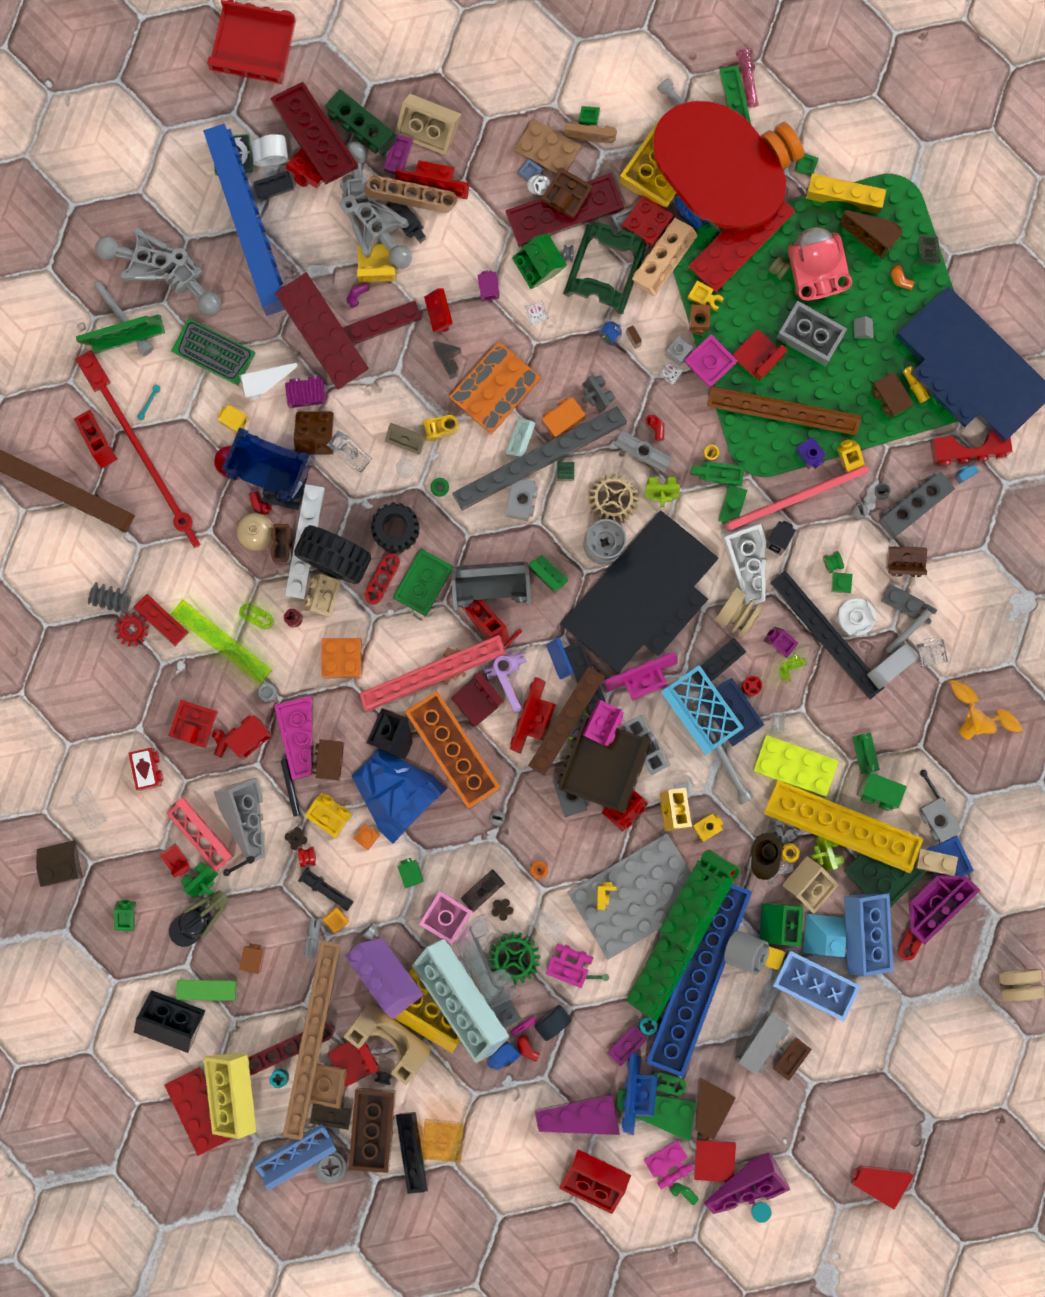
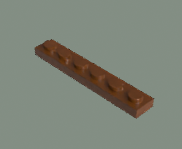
[528,667,605,776]

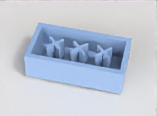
[771,950,861,1021]

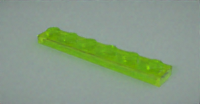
[171,599,273,685]

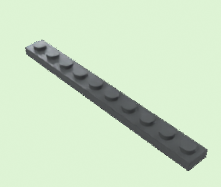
[453,406,627,511]

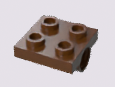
[541,167,593,220]

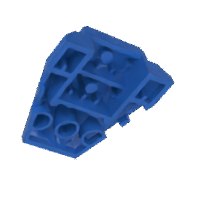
[352,749,447,844]

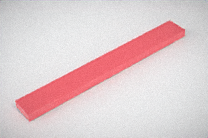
[724,465,869,530]
[359,635,507,712]

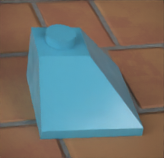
[803,914,846,957]

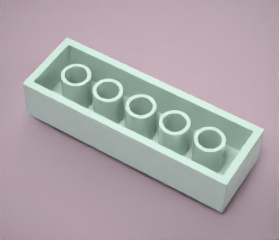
[412,939,509,1063]

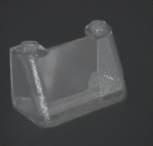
[457,914,520,1008]

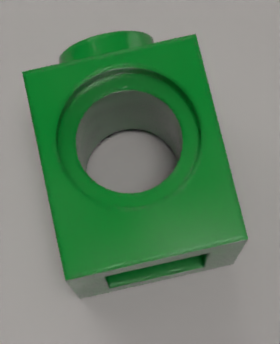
[397,858,424,888]

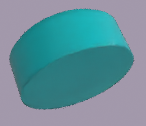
[751,1202,772,1223]

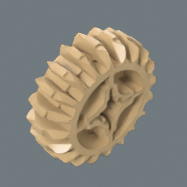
[588,473,639,524]

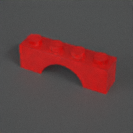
[930,431,1013,466]

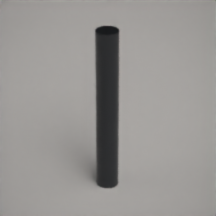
[281,759,301,817]

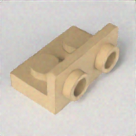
[304,574,341,617]

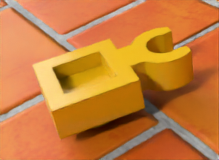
[687,281,724,311]

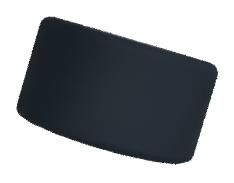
[534,1005,572,1041]

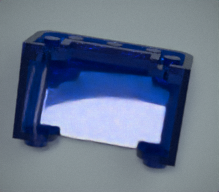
[222,427,314,502]

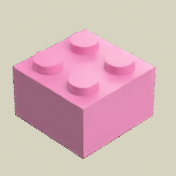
[419,891,473,945]

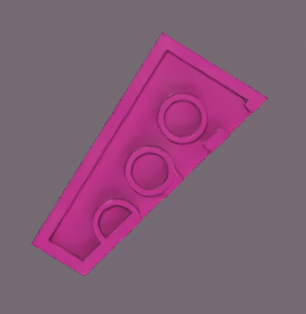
[274,696,312,780]

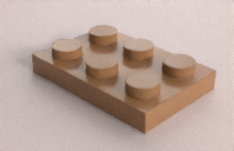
[514,118,582,175]

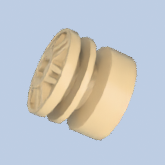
[714,587,764,639]

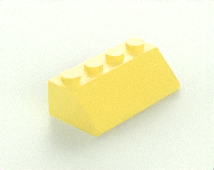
[203,1053,256,1139]

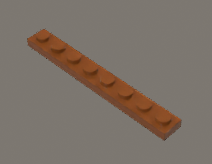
[707,386,861,435]

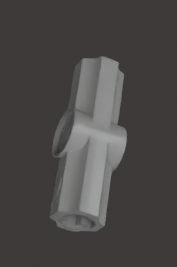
[615,431,672,473]

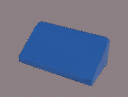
[546,638,574,679]

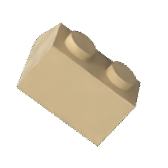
[782,856,839,914]

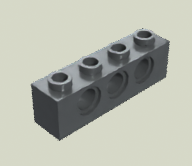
[879,471,955,539]

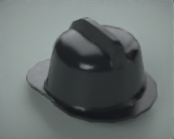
[169,906,212,947]

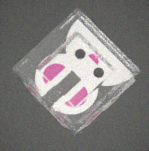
[525,300,549,325]
[658,359,685,386]

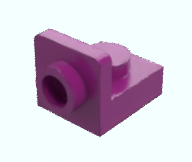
[764,627,798,658]

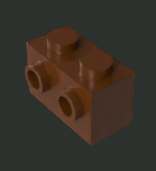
[871,372,913,419]
[313,739,344,781]

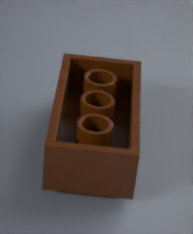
[348,1087,396,1173]

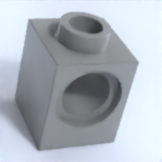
[665,336,693,367]

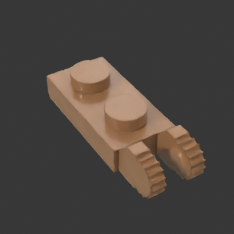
[564,122,617,144]

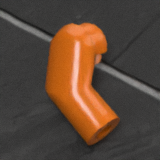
[891,265,914,290]

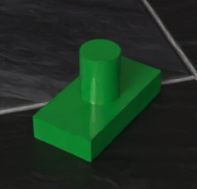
[718,485,748,523]

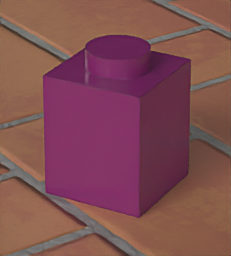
[478,270,500,301]

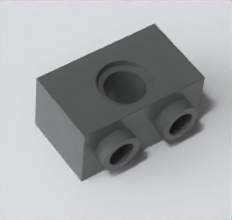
[553,779,589,817]

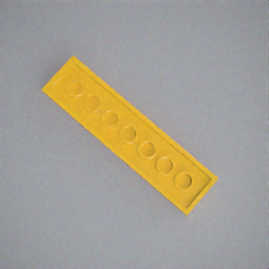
[764,780,923,873]

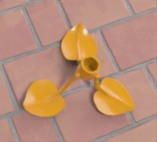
[948,680,1024,740]

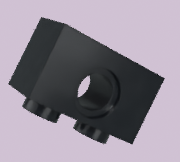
[766,521,796,556]

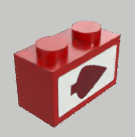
[128,748,164,791]

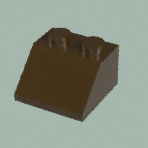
[36,840,83,887]

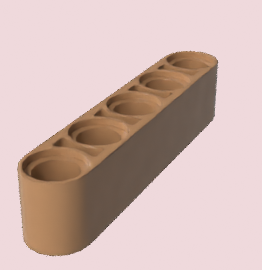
[363,175,457,213]

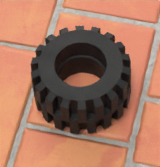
[371,502,420,553]

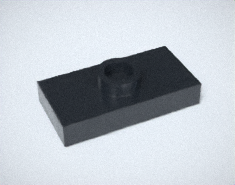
[253,171,295,201]

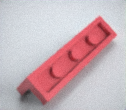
[166,798,234,872]

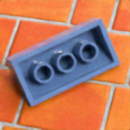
[844,893,894,977]

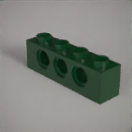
[325,89,398,156]

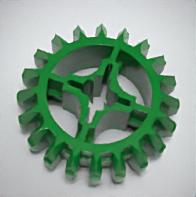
[488,932,540,985]

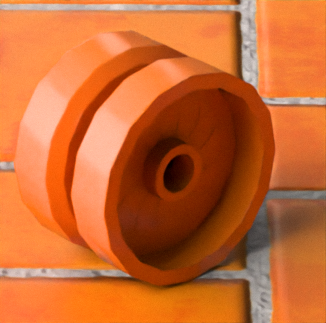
[760,122,804,170]

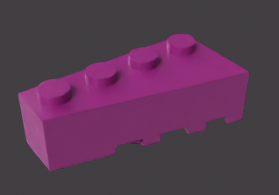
[535,1094,620,1135]

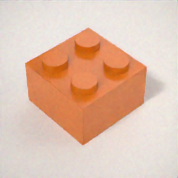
[321,638,362,679]

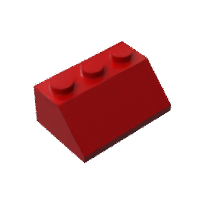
[559,1149,631,1214]

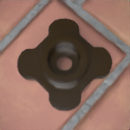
[285,827,308,850]

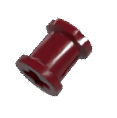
[284,609,303,628]

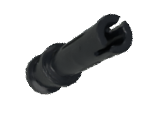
[298,867,354,911]

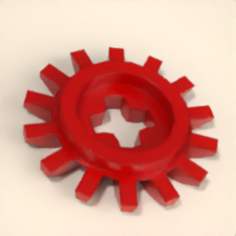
[114,612,149,647]

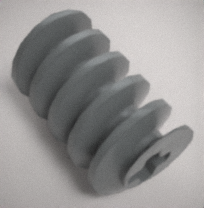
[88,582,131,614]

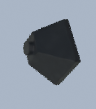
[366,708,413,760]

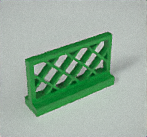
[76,314,165,354]

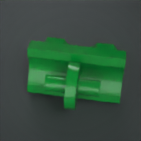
[181,862,219,899]

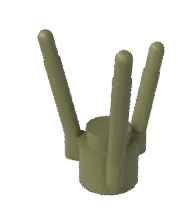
[183,890,229,939]

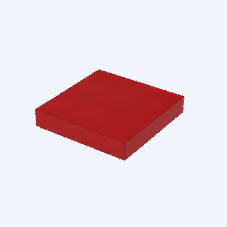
[694,1139,736,1182]

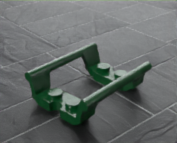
[563,222,647,315]

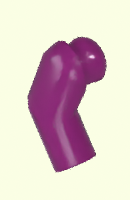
[346,282,369,308]

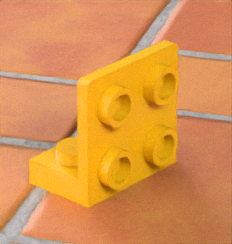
[357,244,396,283]

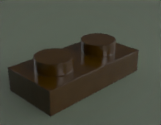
[310,1104,352,1130]

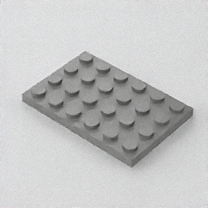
[568,833,691,960]

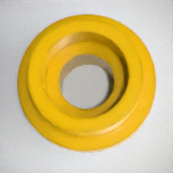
[782,843,800,863]

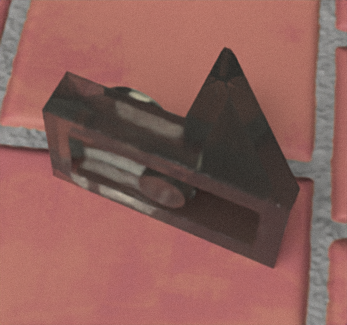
[917,236,941,267]
[432,341,462,379]

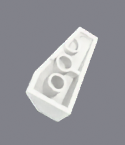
[720,523,766,606]

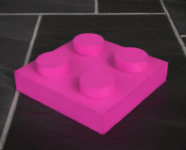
[684,334,738,388]

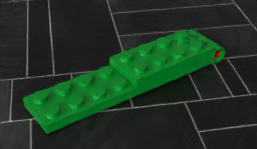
[626,850,740,1021]

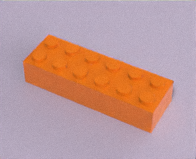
[405,691,501,809]

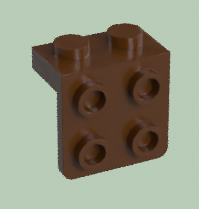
[293,411,334,455]

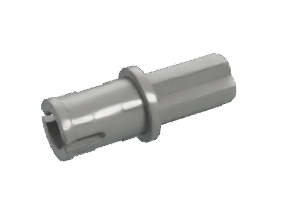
[304,919,321,958]

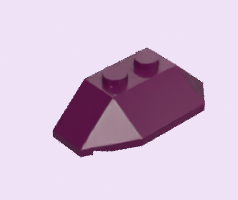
[909,875,980,945]

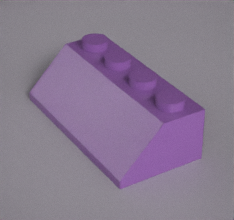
[345,938,424,1019]

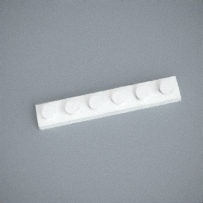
[285,484,325,600]

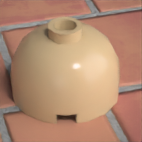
[237,513,273,551]

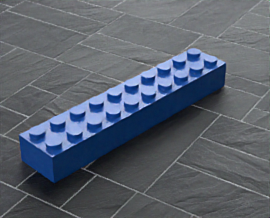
[203,123,285,316]
[645,884,752,1077]

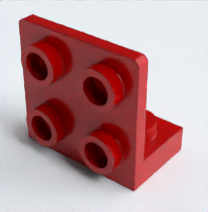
[733,330,788,382]
[328,1041,380,1087]

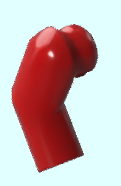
[645,415,664,441]
[249,491,272,515]
[211,729,228,758]
[517,1035,540,1062]

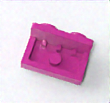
[582,700,624,746]

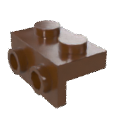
[886,546,928,577]

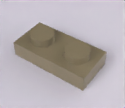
[384,423,426,455]

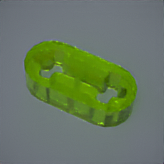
[239,603,274,630]

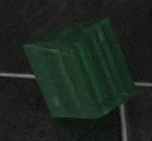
[557,462,574,481]

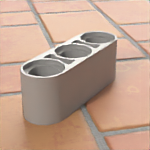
[867,643,919,689]

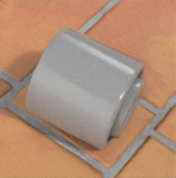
[725,931,769,974]

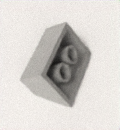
[735,1011,789,1074]

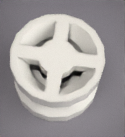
[527,175,550,195]

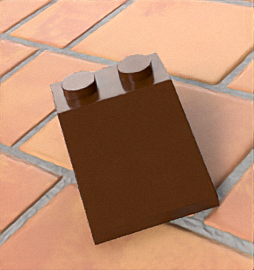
[839,210,903,260]

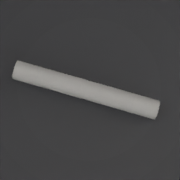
[886,609,932,654]

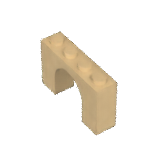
[344,1001,432,1085]

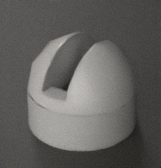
[852,503,868,519]
[490,810,505,826]
[362,924,379,941]

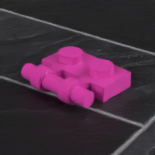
[545,943,594,989]
[644,1140,695,1189]

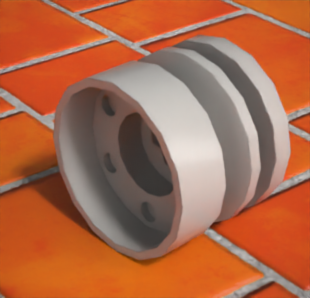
[583,519,627,565]

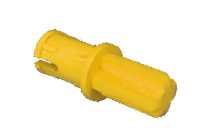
[903,366,931,403]

